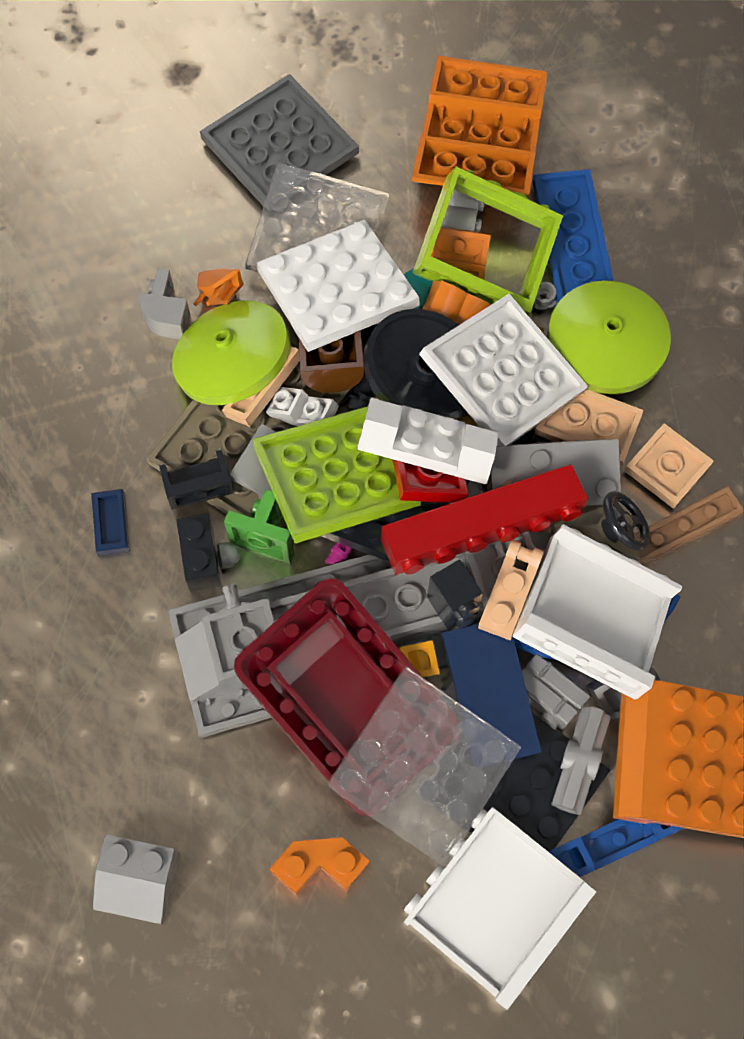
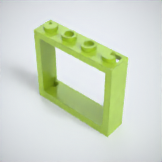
[412,167,563,315]

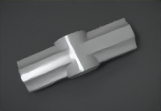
[551,707,611,815]

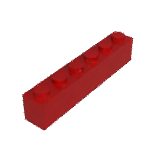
[381,464,588,575]

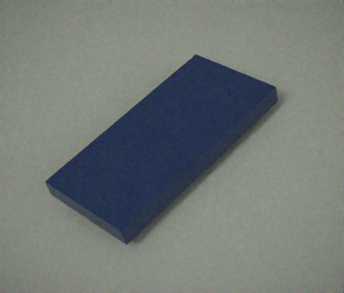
[441,624,542,768]

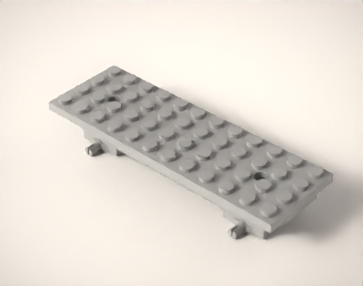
[168,531,552,738]

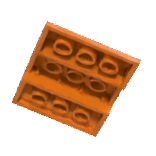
[412,55,548,199]

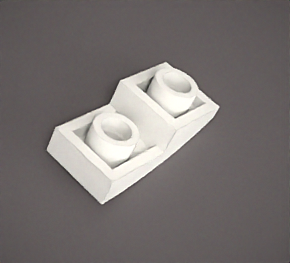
[266,387,339,426]

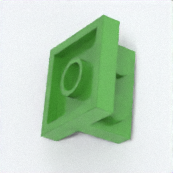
[224,489,294,564]

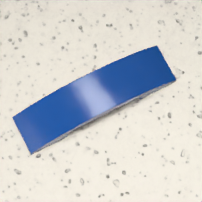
[549,819,684,877]

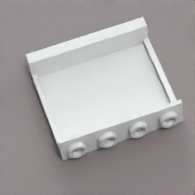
[512,524,682,700]
[404,807,596,1010]

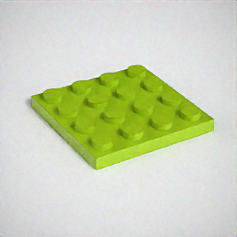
[253,406,421,544]

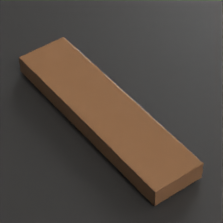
[634,485,744,566]

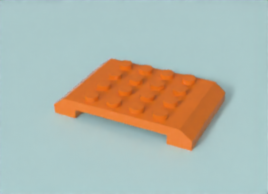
[613,680,744,838]

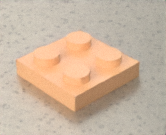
[624,423,714,509]

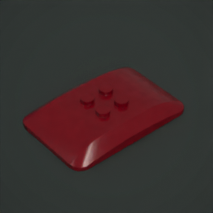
[234,578,459,817]

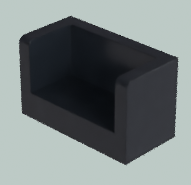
[159,448,233,510]

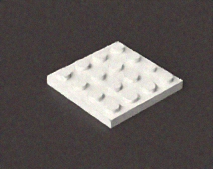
[256,220,420,352]
[419,294,588,448]

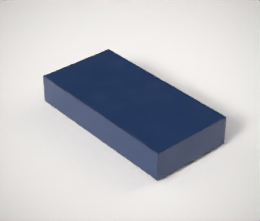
[91,489,130,556]

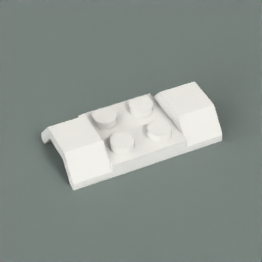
[357,398,498,484]

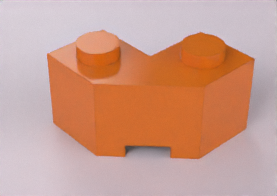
[269,837,370,896]

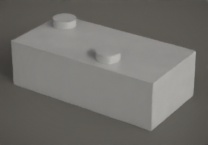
[487,439,621,506]

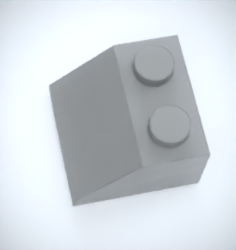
[93,834,180,924]

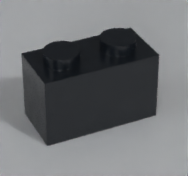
[176,514,222,592]
[427,559,483,631]

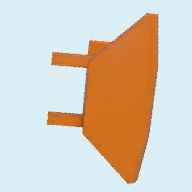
[193,268,244,306]

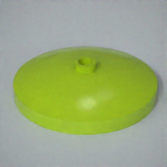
[547,281,671,394]
[172,300,291,405]

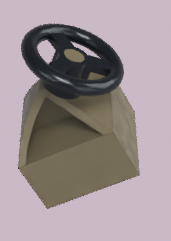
[551,491,651,562]

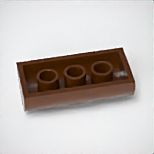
[299,330,364,393]

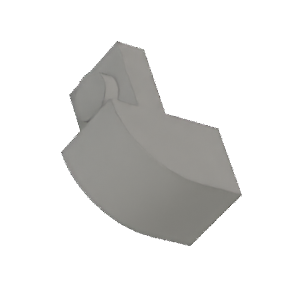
[139,268,190,339]

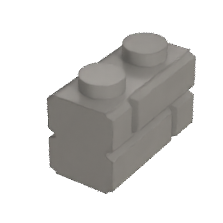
[522,655,591,731]

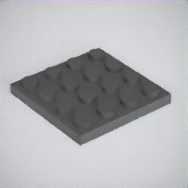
[200,74,359,213]

